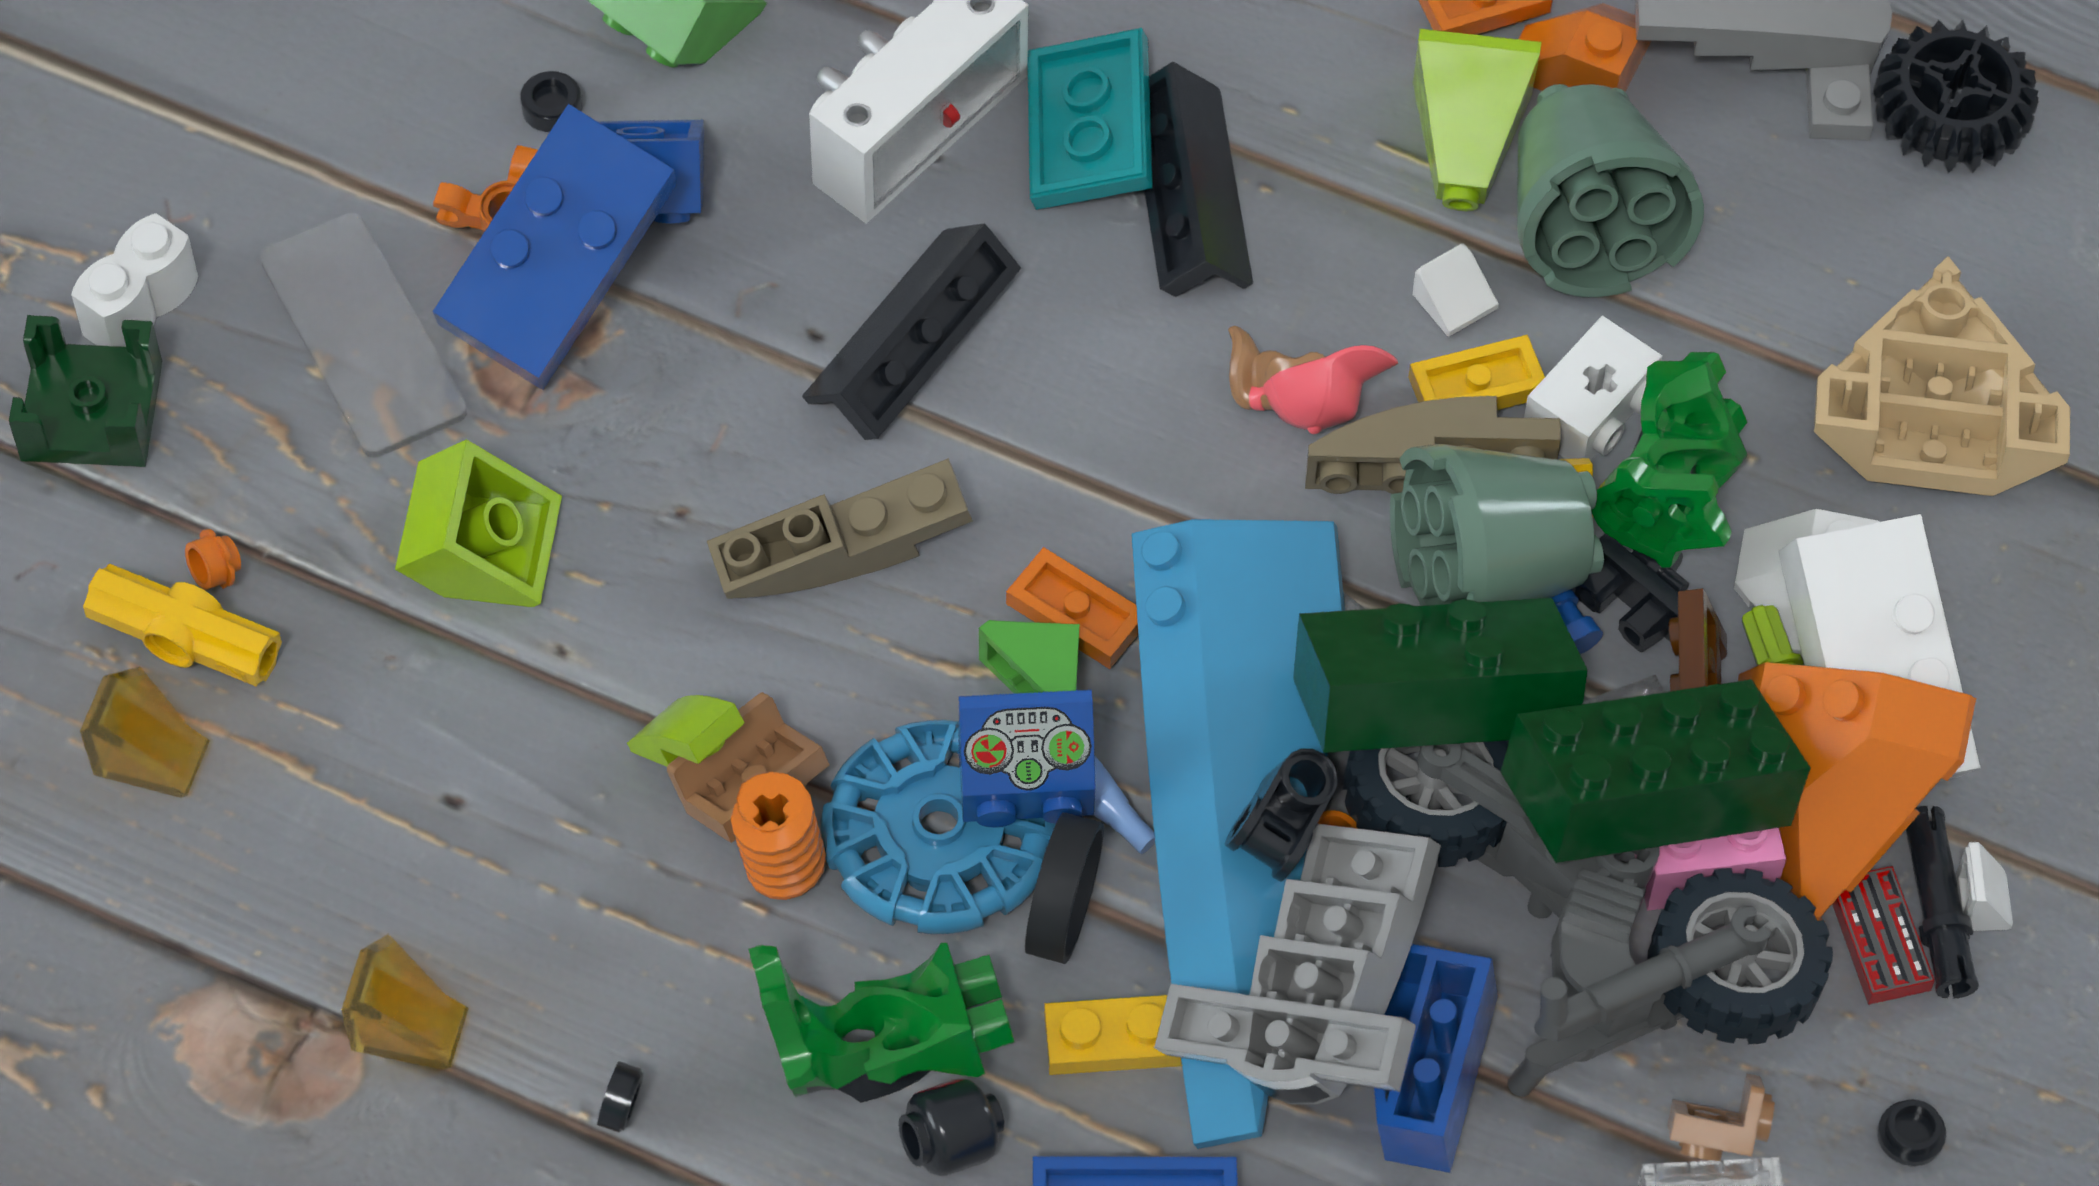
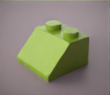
[395,439,562,607]

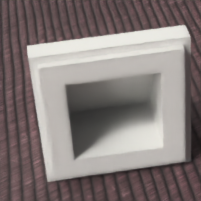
[1412,243,1499,337]
[1956,842,2013,931]

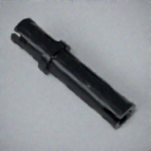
[1906,806,1979,999]

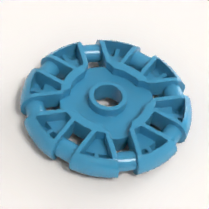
[820,720,1056,934]

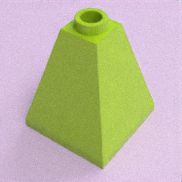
[1413,29,1541,211]

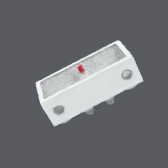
[809,0,1028,224]

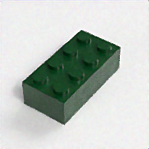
[1501,679,1811,863]

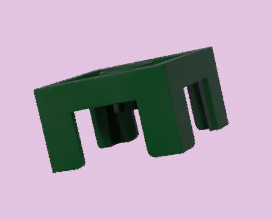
[9,315,163,467]

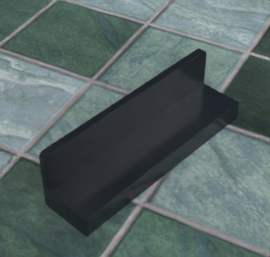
[1144,61,1253,297]
[802,223,1021,440]

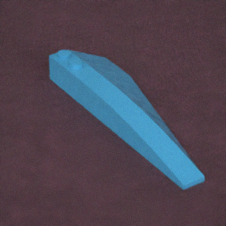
[1132,519,1345,1149]

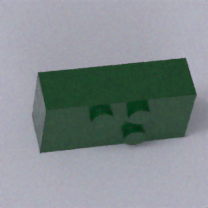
[1293,598,1588,753]

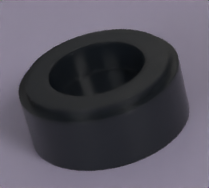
[520,71,582,132]
[597,1061,644,1133]

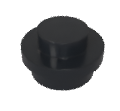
[1877,1099,1946,1166]

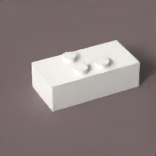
[1778,514,1980,781]

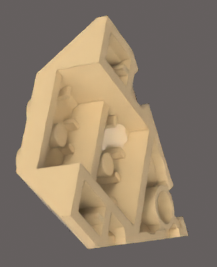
[1814,256,2070,496]

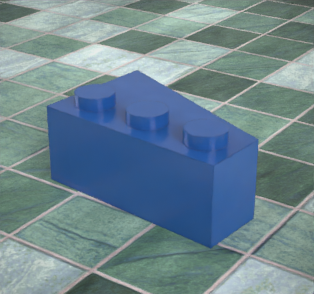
[1374,944,1498,1173]

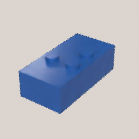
[432,104,677,390]

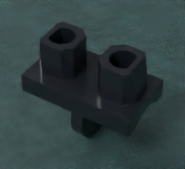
[1575,534,1689,652]

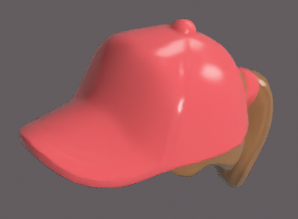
[1228,326,1398,434]

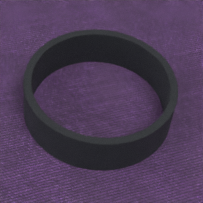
[1025,812,1104,964]

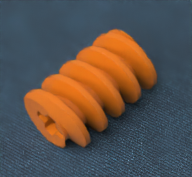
[731,772,826,900]

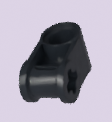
[1225,748,1338,882]

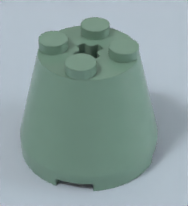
[1517,84,1704,297]
[1390,444,1604,606]

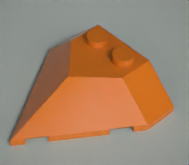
[1738,662,1976,922]

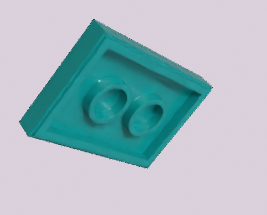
[1028,28,1152,210]

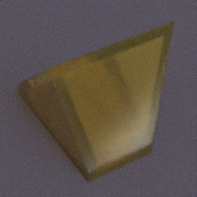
[80,667,210,798]
[341,934,469,1070]

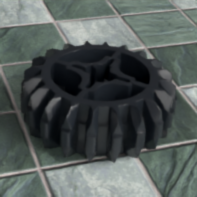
[1873,20,2039,173]

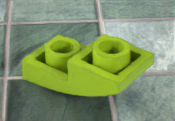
[627,695,745,767]

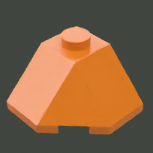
[1518,3,1651,92]

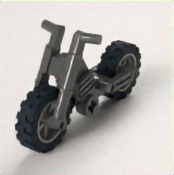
[1342,740,1833,1097]

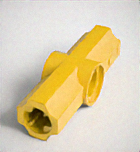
[83,563,282,687]

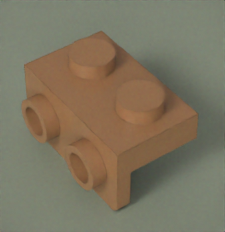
[667,692,830,843]
[1667,1074,1775,1161]

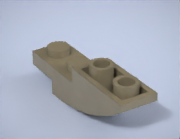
[1305,396,1561,494]
[707,459,973,599]

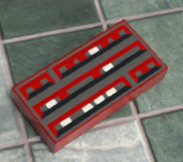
[1832,866,1935,1005]

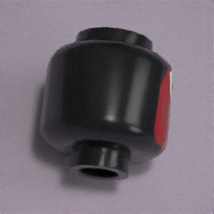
[899,1079,1005,1176]

